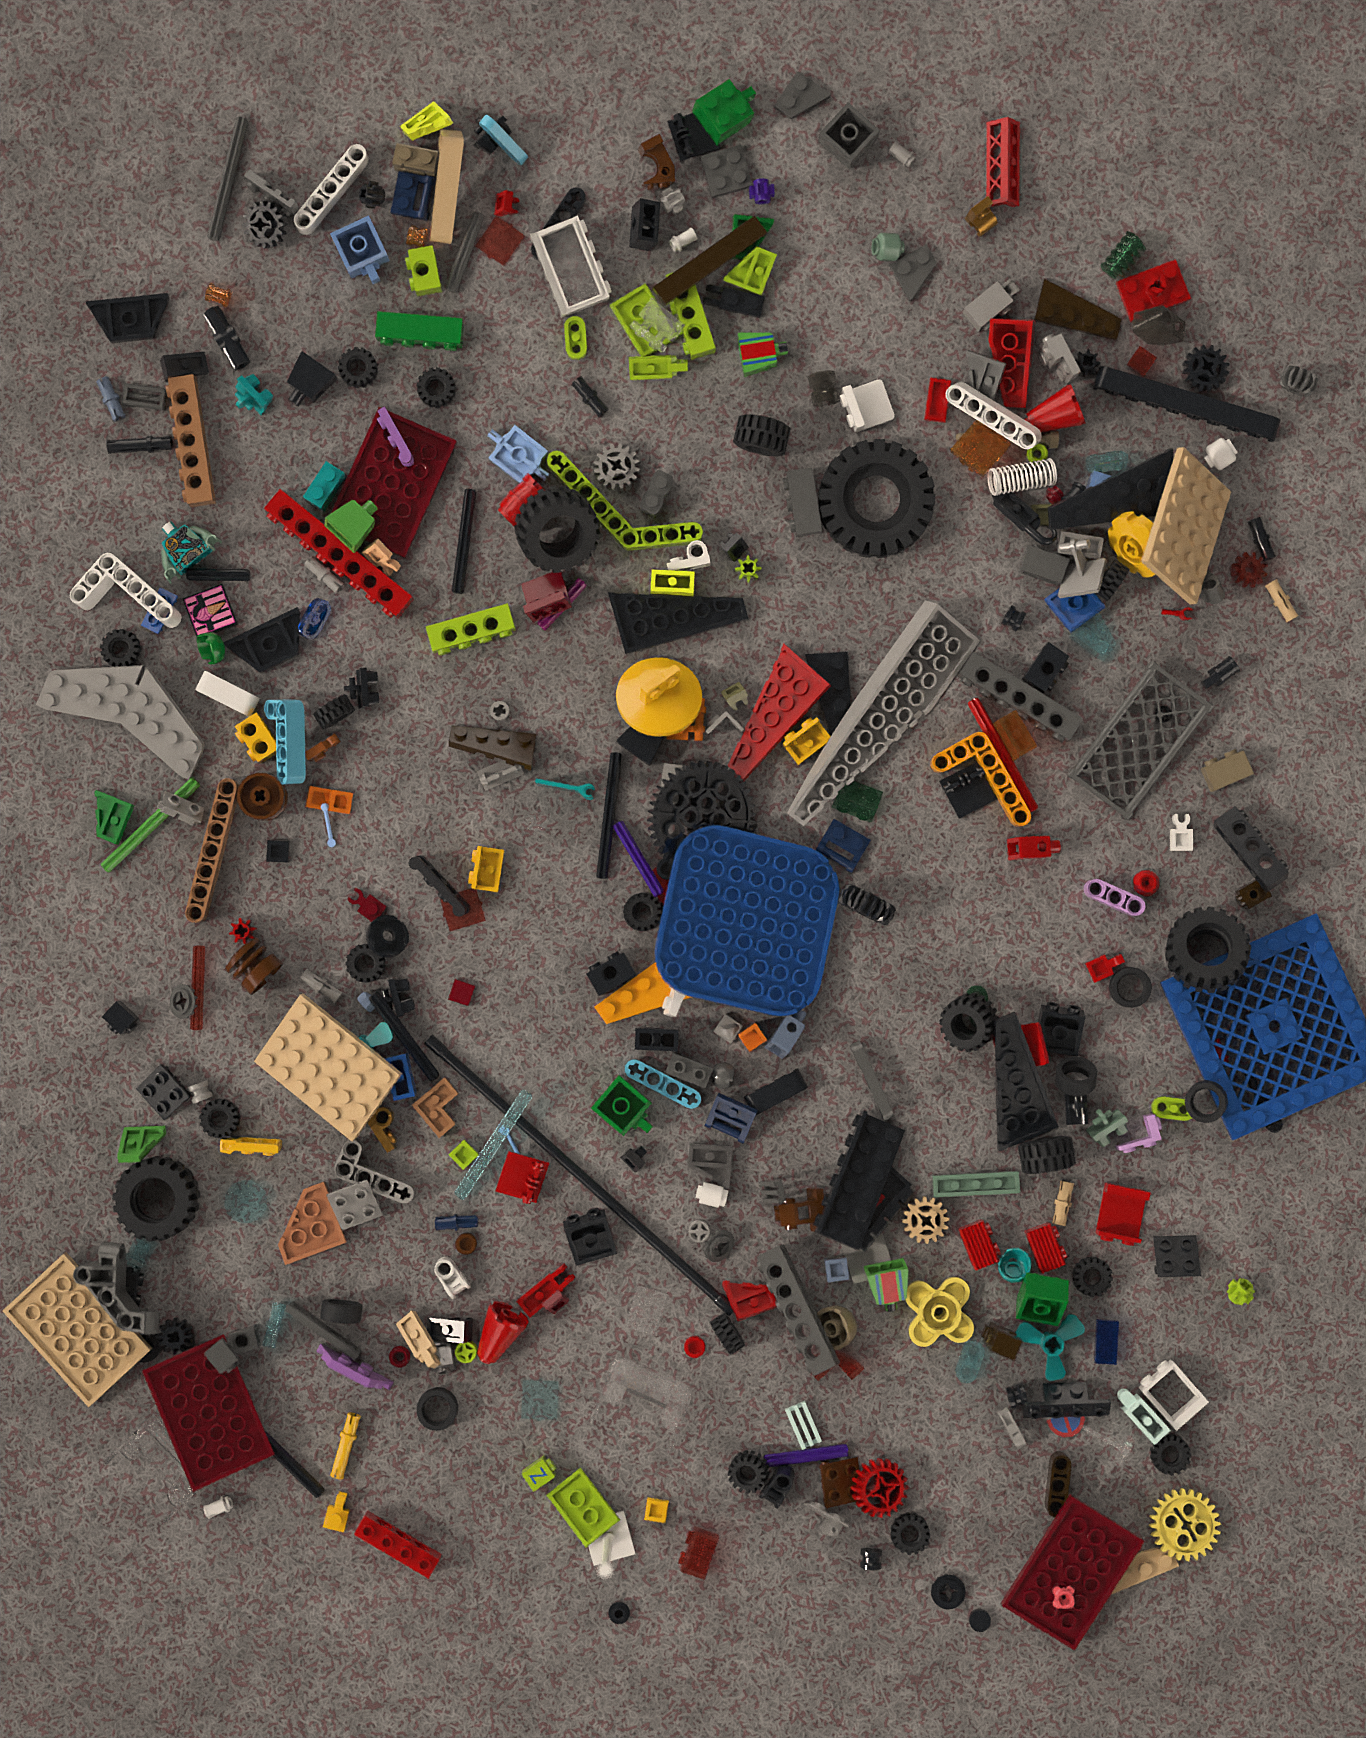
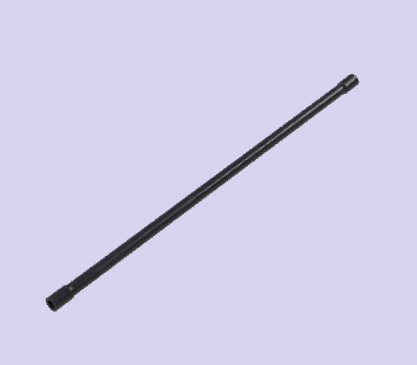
[424,1034,733,1316]

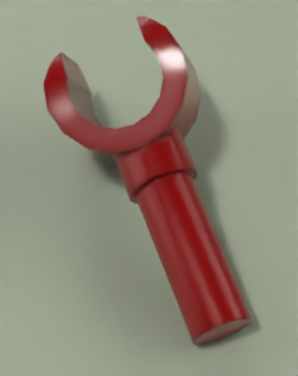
[1161,607,1193,621]

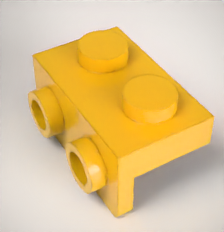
[783,717,831,765]
[468,846,505,892]

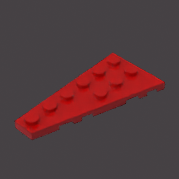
[727,643,831,781]

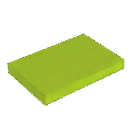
[609,283,679,356]
[547,1467,621,1547]

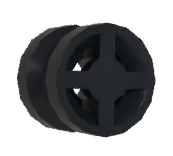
[1001,605,1026,632]
[1005,1383,1028,1409]
[860,1548,882,1570]

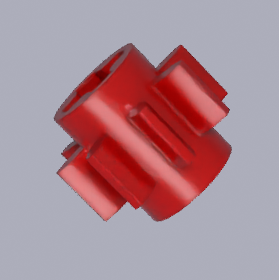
[229,918,257,944]

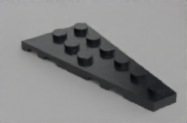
[1047,448,1174,530]
[608,592,749,655]
[994,1012,1059,1151]

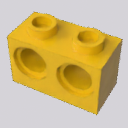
[235,712,276,763]

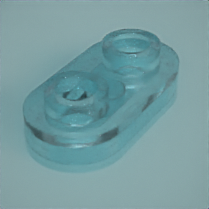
[1086,451,1128,473]
[955,1340,985,1383]

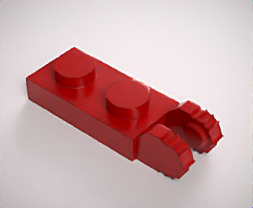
[516,1264,576,1318]

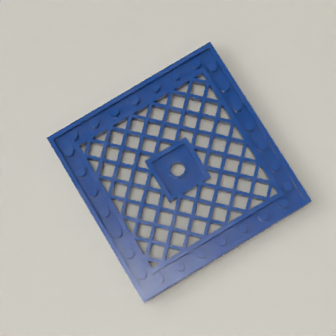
[1160,913,1366,1140]

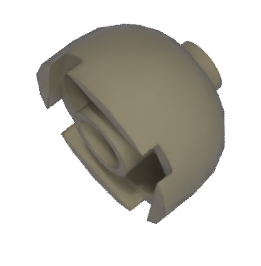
[817,1305,857,1350]

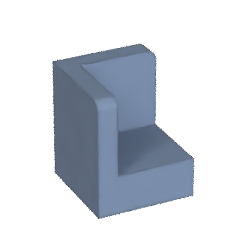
[824,1257,849,1282]

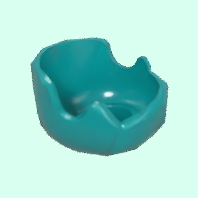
[998,1248,1031,1283]

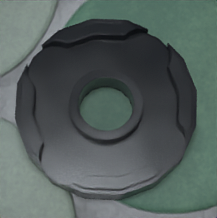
[366,915,409,958]

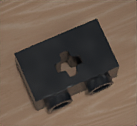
[629,198,660,251]
[635,1027,679,1051]

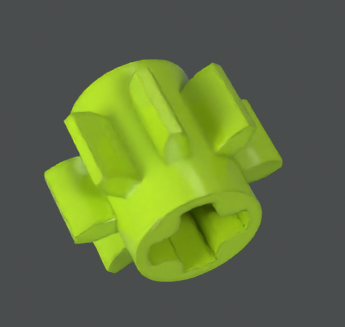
[735,555,762,583]
[1226,1278,1255,1306]

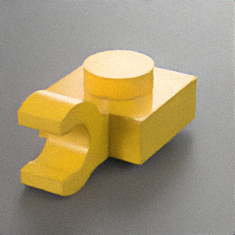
[323,1491,350,1533]

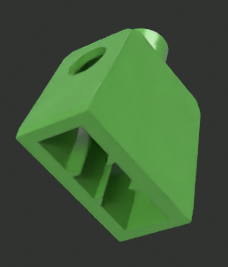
[324,500,377,553]

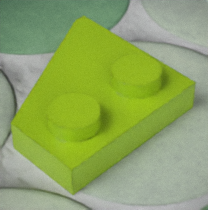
[723,246,777,295]

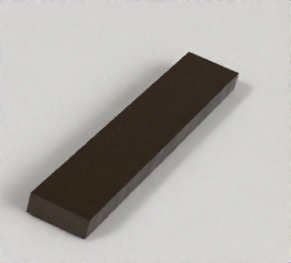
[652,216,767,306]

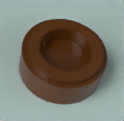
[455,1233,477,1255]

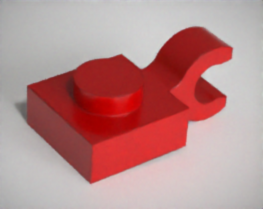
[1085,954,1125,983]

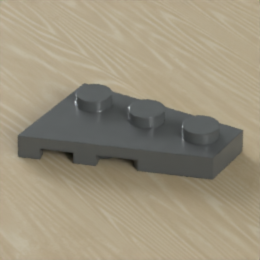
[244,169,300,219]

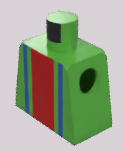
[737,332,788,377]
[863,1258,908,1312]

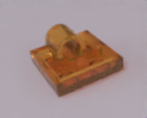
[950,419,1011,477]

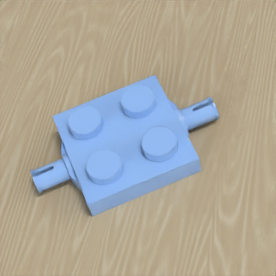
[487,425,549,483]

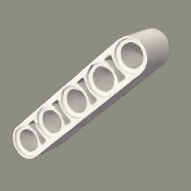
[294,144,369,235]
[946,382,1042,449]

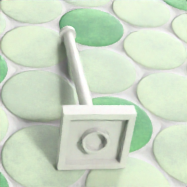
[588,1511,635,1577]

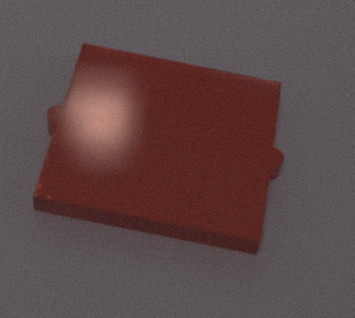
[475,216,525,266]
[440,888,486,932]

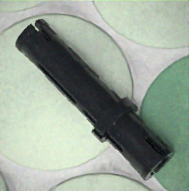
[107,435,173,454]

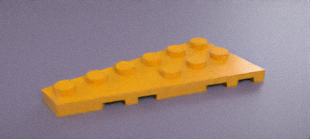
[594,962,691,1024]

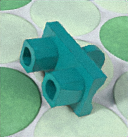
[235,374,273,415]

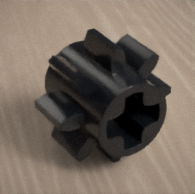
[359,181,385,209]
[1075,349,1101,377]

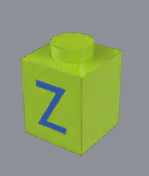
[521,1455,557,1492]

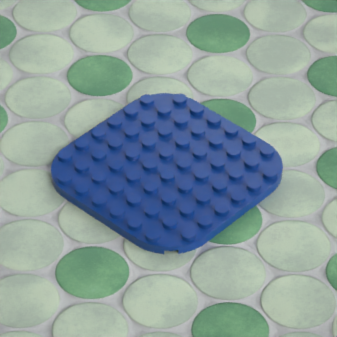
[655,825,839,1016]

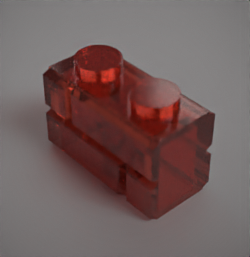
[678,1526,719,1580]

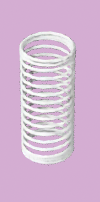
[988,458,1057,496]

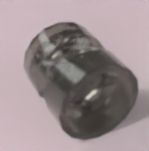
[808,370,840,407]

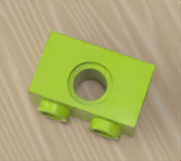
[405,245,442,297]

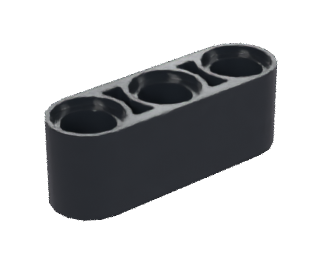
[743,1068,808,1115]

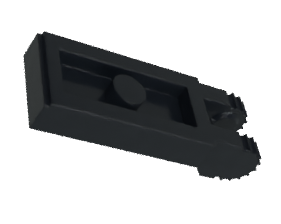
[703,285,765,318]

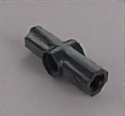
[203,306,251,371]

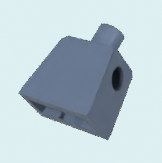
[765,1010,807,1059]

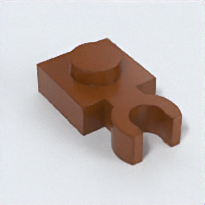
[305,734,341,762]

